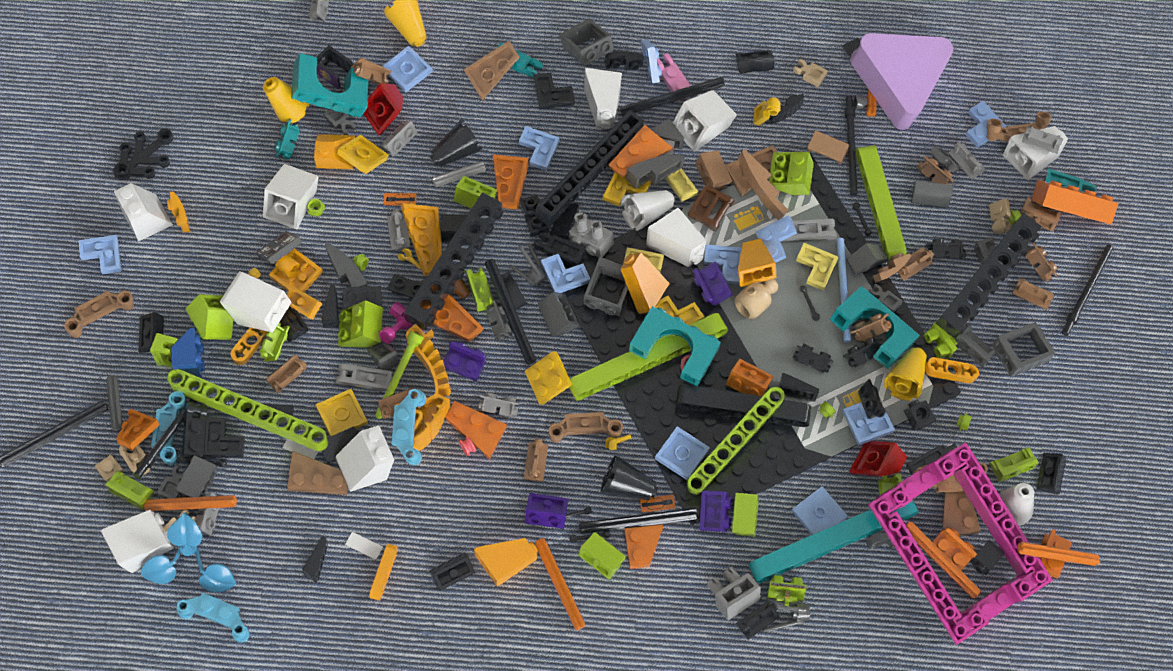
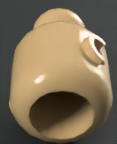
[734,279,778,319]

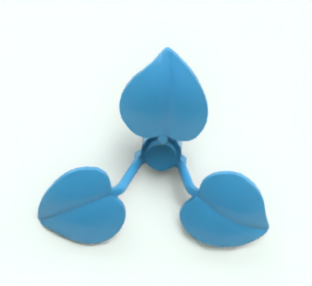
[141,512,236,592]

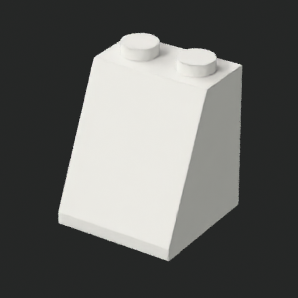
[584,68,622,129]
[673,90,737,152]
[1003,126,1068,180]
[263,164,318,229]
[114,183,172,241]
[646,208,706,267]
[220,271,291,332]
[335,426,394,492]
[101,510,174,573]

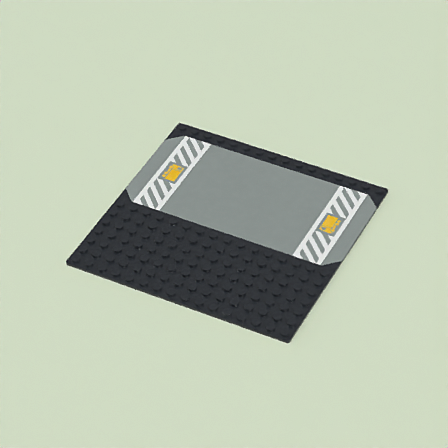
[562,152,961,525]

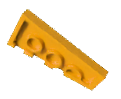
[401,203,442,276]

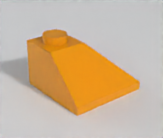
[314,134,355,169]

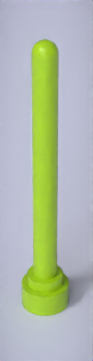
[375,331,424,419]

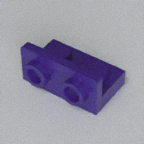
[693,261,734,306]
[443,341,486,382]
[700,491,732,533]
[525,493,569,529]

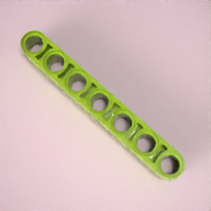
[856,145,907,261]
[687,387,784,494]

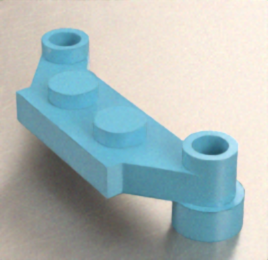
[392,389,427,466]
[151,391,186,466]
[177,592,250,643]

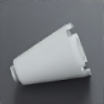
[621,190,674,231]
[999,483,1034,526]

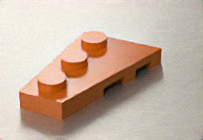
[609,125,673,178]
[493,154,529,210]
[422,295,483,342]
[446,401,507,460]

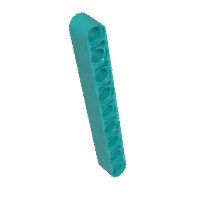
[748,499,919,584]

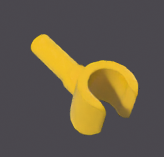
[397,249,421,270]
[605,434,631,450]

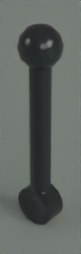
[852,202,872,236]
[800,285,820,321]
[185,457,227,468]
[566,507,592,518]
[569,530,611,543]

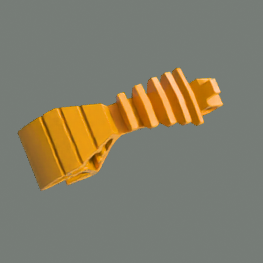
[395,324,451,454]

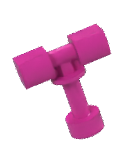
[379,302,425,344]

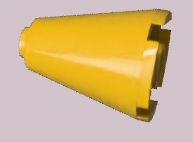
[384,0,427,47]
[263,77,310,124]
[884,348,927,401]

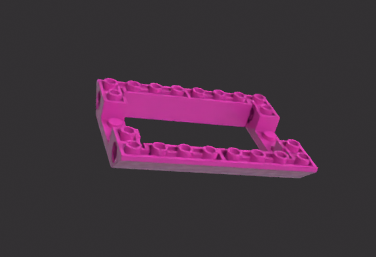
[868,442,1053,645]

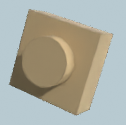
[94,455,124,482]

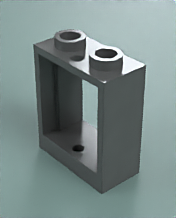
[559,18,615,66]
[584,257,629,316]
[992,322,1055,377]

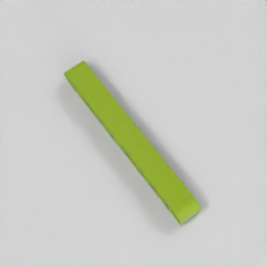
[569,313,728,401]
[167,369,328,451]

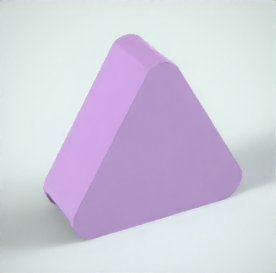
[850,33,953,130]

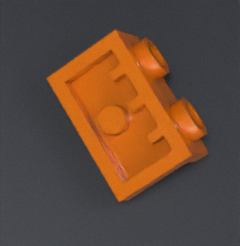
[726,359,774,396]
[932,527,977,571]
[1039,529,1072,579]

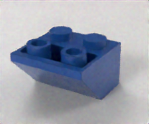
[171,328,205,381]

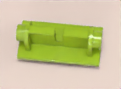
[259,323,290,362]

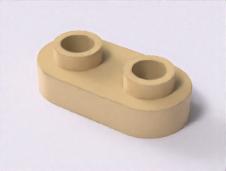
[119,445,150,475]

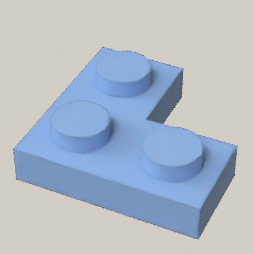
[641,39,661,83]
[966,101,1007,148]
[519,126,560,171]
[755,215,797,263]
[78,235,121,274]
[704,245,742,285]
[541,254,590,293]
[842,402,895,446]

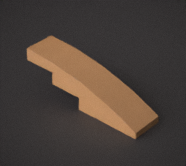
[737,149,789,220]

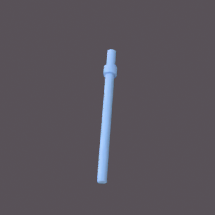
[837,238,852,343]

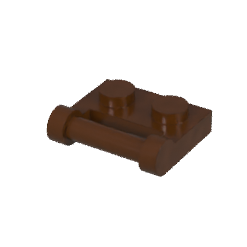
[688,184,735,231]

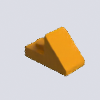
[286,285,322,320]

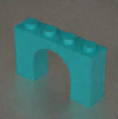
[291,53,368,117]
[829,286,920,370]
[629,306,721,386]

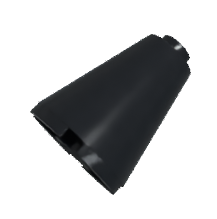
[430,119,483,166]
[600,456,658,500]

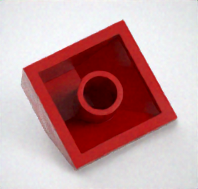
[363,83,404,136]
[849,441,907,477]

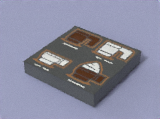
[256,231,302,264]

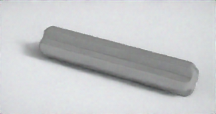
[432,161,486,187]

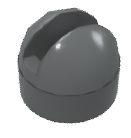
[853,95,868,110]

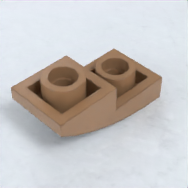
[873,252,911,283]

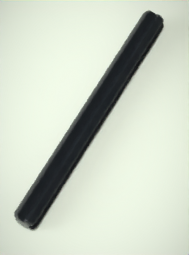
[620,77,725,116]
[485,259,536,365]
[0,401,108,467]
[579,508,697,534]

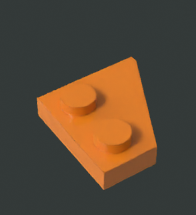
[116,409,159,450]
[624,524,663,569]

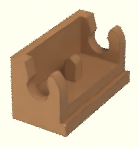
[807,130,849,164]
[695,150,732,191]
[1020,197,1062,232]

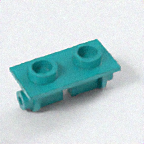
[274,120,300,160]

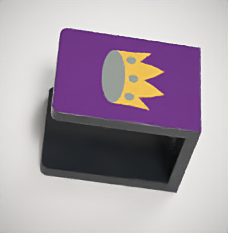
[317,45,353,90]

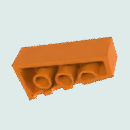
[1031,179,1119,225]

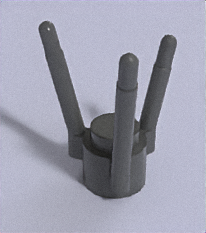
[510,243,547,286]
[762,598,810,632]

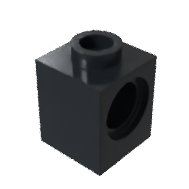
[903,399,937,431]
[970,540,1005,575]

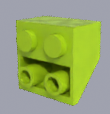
[769,152,814,195]
[186,294,233,340]
[338,300,383,348]

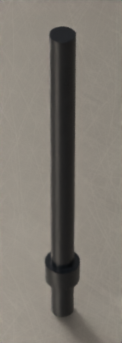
[844,95,858,195]
[1061,244,1114,336]
[134,399,198,479]

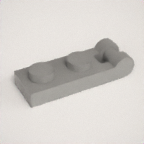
[784,219,837,241]
[335,364,393,391]

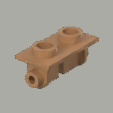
[351,57,392,84]
[917,156,954,185]
[1025,243,1058,282]
[898,247,934,281]
[1012,278,1054,310]
[849,313,891,342]
[266,354,307,394]
[378,388,417,419]
[524,439,548,482]

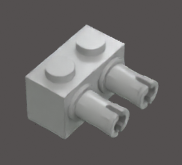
[569,212,614,258]
[707,567,761,620]

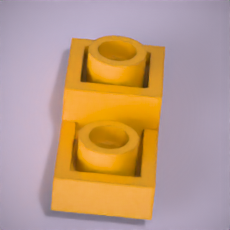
[167,191,190,233]

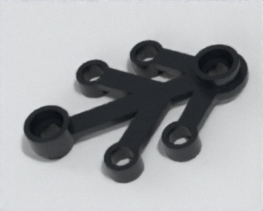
[113,128,174,180]

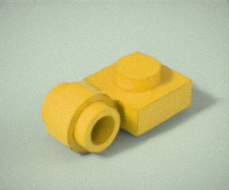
[753,97,781,126]

